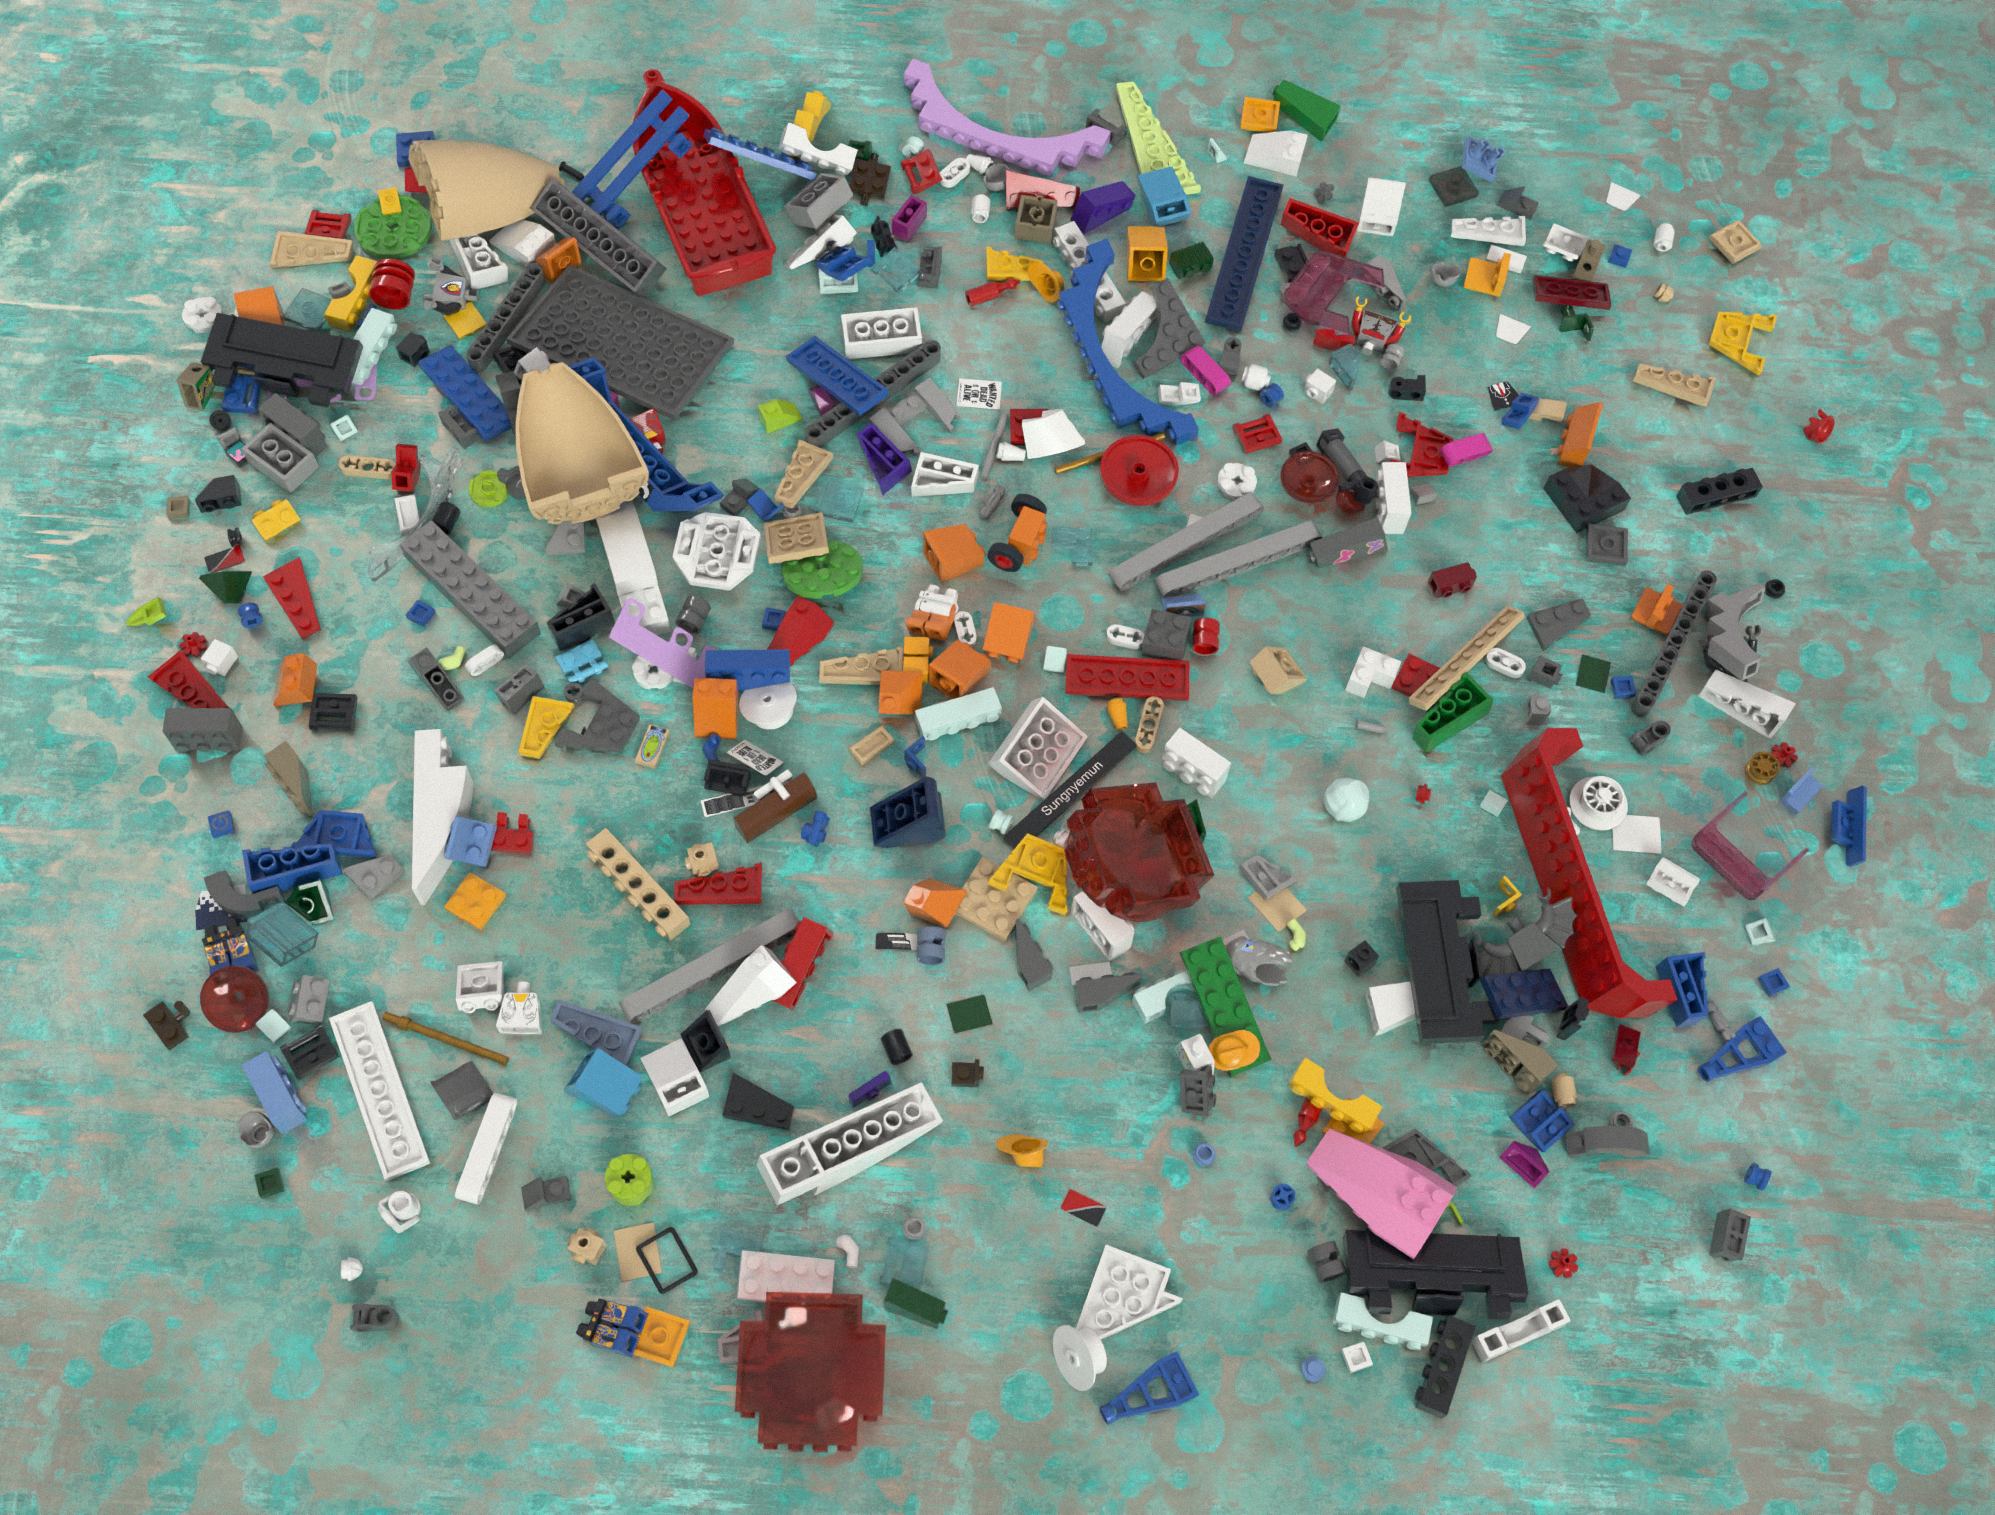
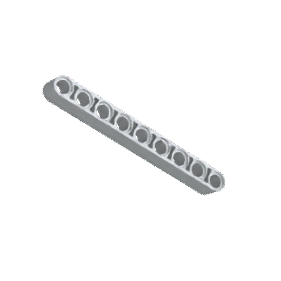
[1109,492,1264,591]
[1155,521,1323,598]
[620,909,799,1024]

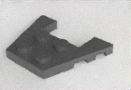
[555,679,640,753]
[1382,1129,1472,1186]

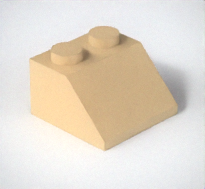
[1249,646,1308,694]

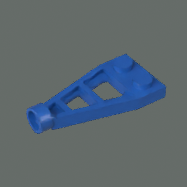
[1698,1016,1787,1082]
[1099,1351,1199,1425]

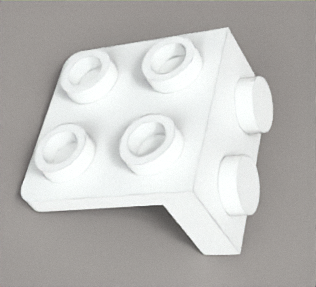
[1543,223,1588,262]

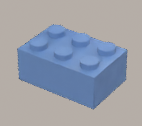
[242,1051,307,1134]

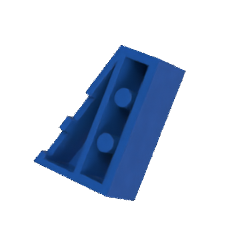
[1655,952,1708,1027]

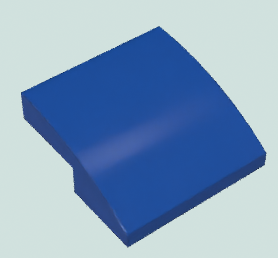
[815,246,870,282]
[1509,1089,1575,1152]

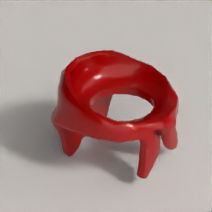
[1803,409,1835,444]

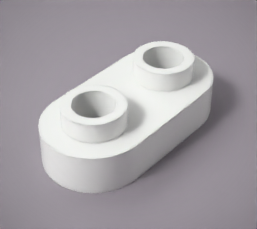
[940,158,970,188]
[1485,648,1526,678]

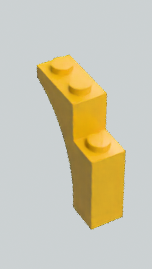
[791,90,831,159]

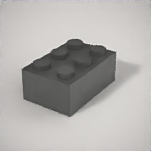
[258,393,328,458]
[162,708,243,752]

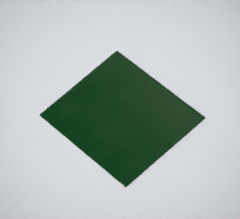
[1576,654,1611,693]
[946,995,993,1033]

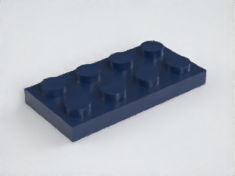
[1480,968,1569,1019]

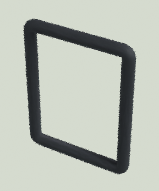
[636,1227,698,1294]

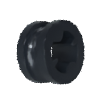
[227,527,243,547]

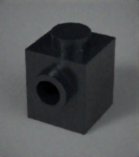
[396,332,430,367]

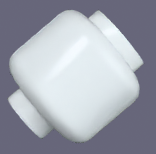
[1242,364,1271,391]

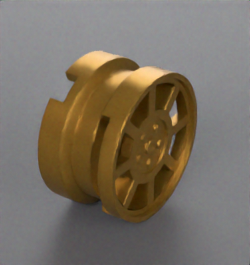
[1745,752,1780,785]

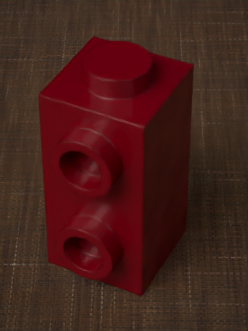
[1428,562,1477,598]

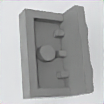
[287,974,329,1024]

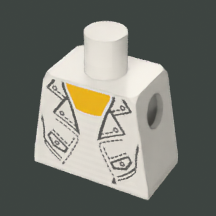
[496,982,543,1034]
[1174,1034,1215,1074]

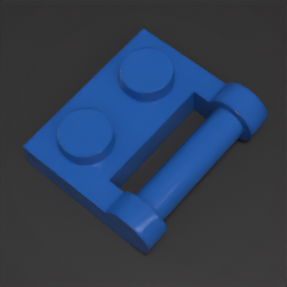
[221,375,261,414]

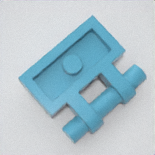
[555,639,608,684]

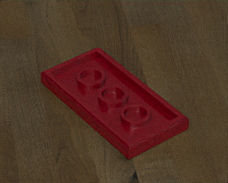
[1533,275,1611,310]

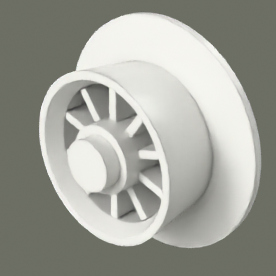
[739,682,797,729]
[1569,776,1628,831]
[1053,1325,1107,1391]

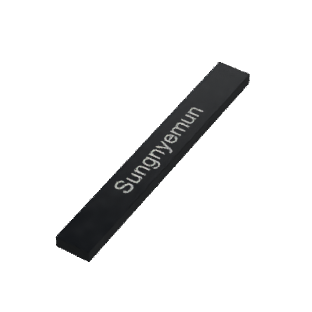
[1004,731,1136,849]

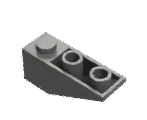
[407,647,464,710]
[1015,918,1054,991]
[1075,972,1142,1013]

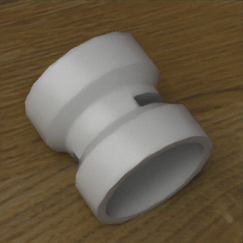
[1380,344,1405,371]

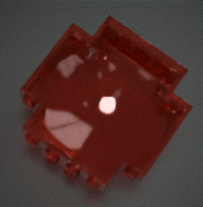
[1064,782,1214,922]
[735,1292,886,1452]

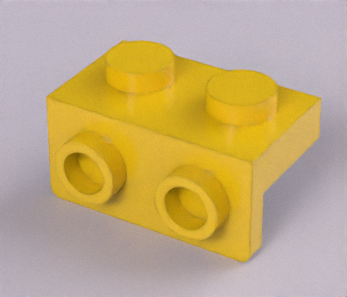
[251,499,300,541]

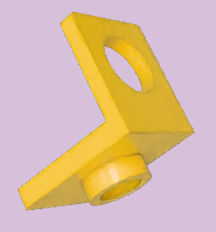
[378,187,402,215]
[1493,876,1522,918]

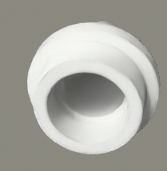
[340,1257,363,1281]

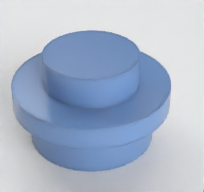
[1193,1143,1216,1166]
[1301,1357,1325,1382]

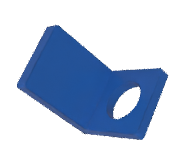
[746,489,784,522]
[904,736,926,778]

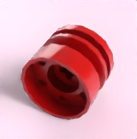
[369,259,415,310]

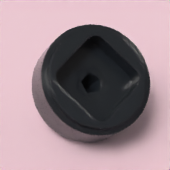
[209,410,231,431]

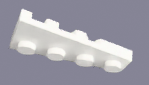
[1451,216,1526,246]

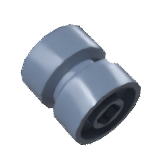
[917,927,946,965]

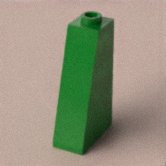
[1272,79,1341,142]

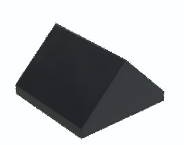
[681,1010,731,1072]

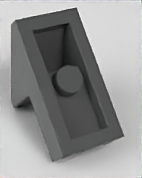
[1497,186,1539,220]
[720,479,760,516]
[521,1176,571,1211]

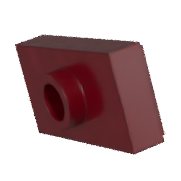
[1611,1024,1641,1068]

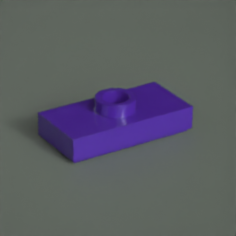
[848,1071,891,1108]

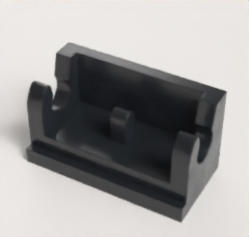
[704,759,751,796]

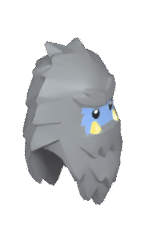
[1225,936,1293,986]

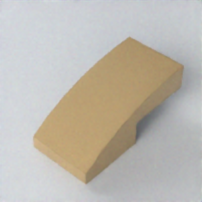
[1528,399,1567,422]

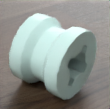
[902,136,925,159]
[989,809,1014,835]

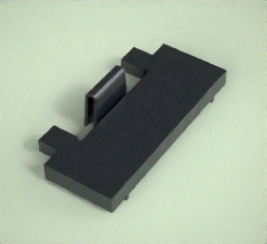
[200,313,363,408]
[1396,880,1499,1044]
[1343,1228,1528,1320]

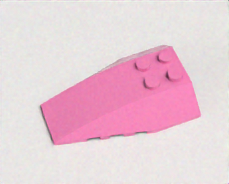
[1306,1129,1458,1259]

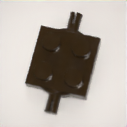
[849,153,891,206]

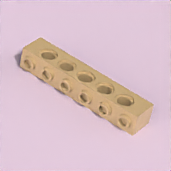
[586,828,690,941]

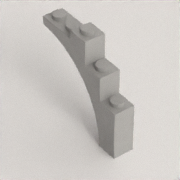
[1705,583,1765,681]

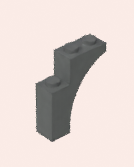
[495,371,521,440]

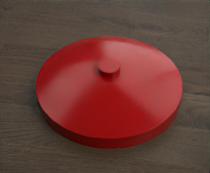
[1100,435,1179,506]

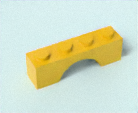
[324,255,377,332]
[1287,1057,1383,1134]

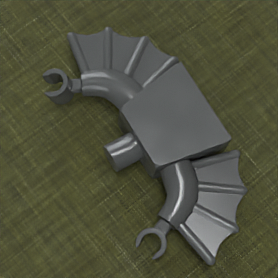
[1469,888,1577,976]

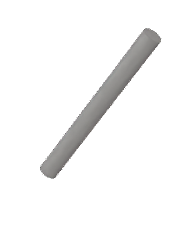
[980,412,1008,480]

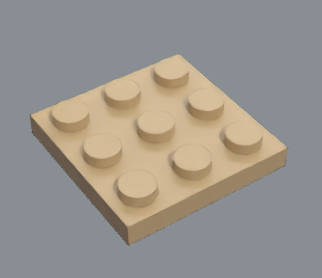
[764,512,829,564]
[955,857,1038,942]

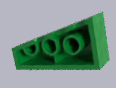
[1413,672,1493,753]

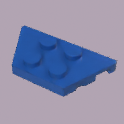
[291,810,376,858]

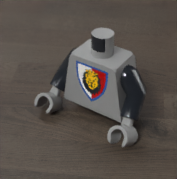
[423,256,479,316]

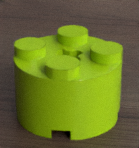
[605,1154,654,1206]

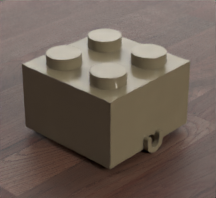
[1015,195,1058,244]

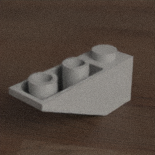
[1360,254,1406,312]

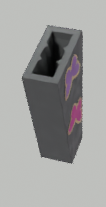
[1309,517,1388,568]

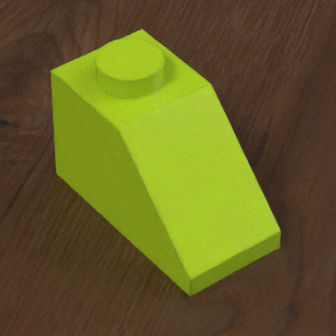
[758,399,803,434]

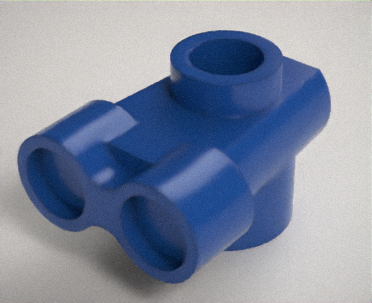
[801,811,830,847]

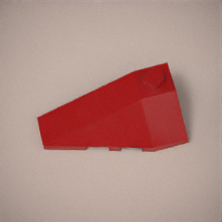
[767,595,834,667]

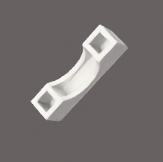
[778,123,857,176]
[1471,1299,1571,1363]

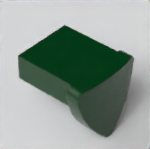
[848,140,872,161]

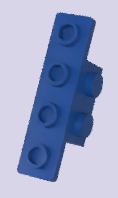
[1831,785,1867,867]

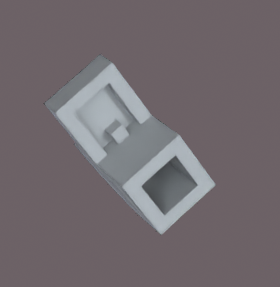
[1500,1015,1550,1048]

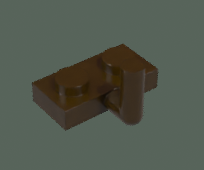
[143,1001,190,1050]

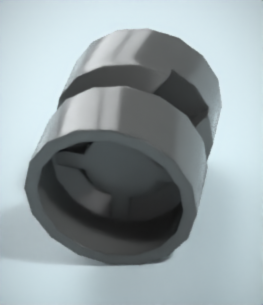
[675,596,711,634]
[1307,1241,1347,1283]

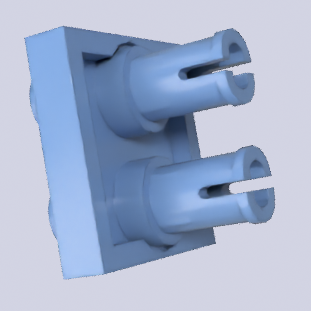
[1462,136,1505,182]

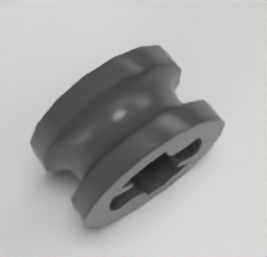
[564,683,584,704]

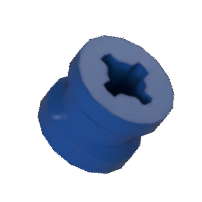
[1260,383,1284,407]
[237,602,263,628]
[1744,1162,1772,1191]
[1270,1184,1295,1211]

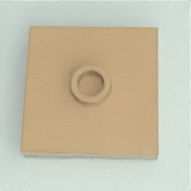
[1709,220,1762,264]

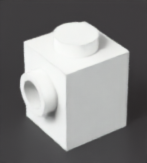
[1304,369,1336,404]
[201,639,238,676]

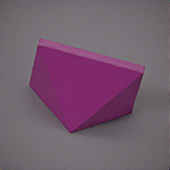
[808,385,837,417]
[1499,1141,1550,1188]

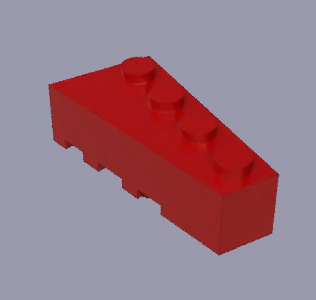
[1281,198,1359,264]
[771,917,833,1011]

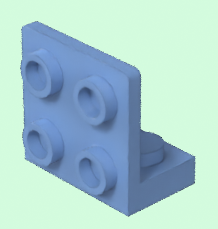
[445,816,497,867]

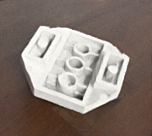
[672,512,761,591]

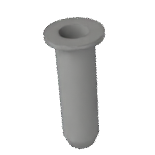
[1355,718,1386,733]

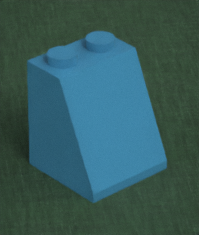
[563,1048,643,1117]

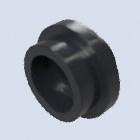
[1282,313,1302,331]
[1765,579,1785,599]

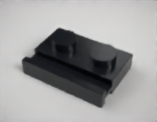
[1274,244,1314,283]
[1556,997,1589,1041]

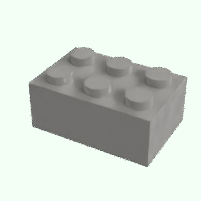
[784,173,854,229]
[241,423,319,493]

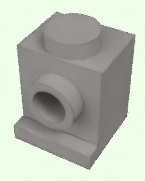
[1524,695,1551,725]

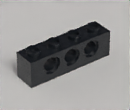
[1676,468,1763,515]
[1414,1315,1476,1419]

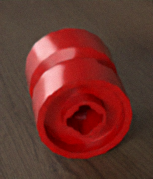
[1192,618,1220,655]

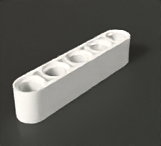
[455,1092,517,1205]

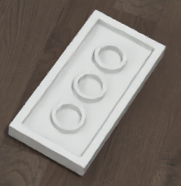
[737,1250,835,1309]

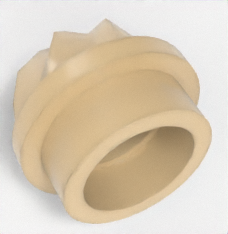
[1653,283,1673,302]

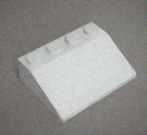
[988,697,1088,801]

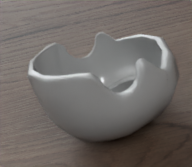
[983,164,1010,191]
[1430,261,1460,288]
[237,1111,274,1149]

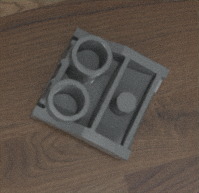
[430,1061,493,1120]

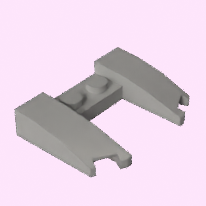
[869,378,960,456]

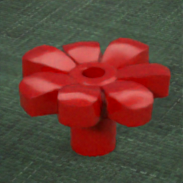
[179,632,207,657]
[1771,742,1798,768]
[1548,1249,1578,1279]

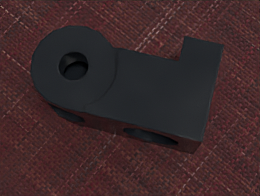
[1388,375,1426,401]

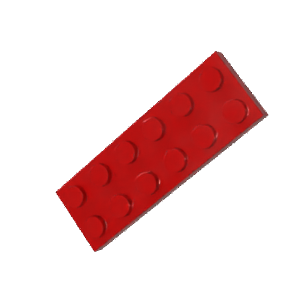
[1065,654,1190,701]

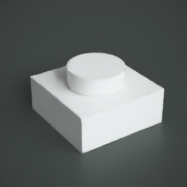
[1341,1342,1373,1373]

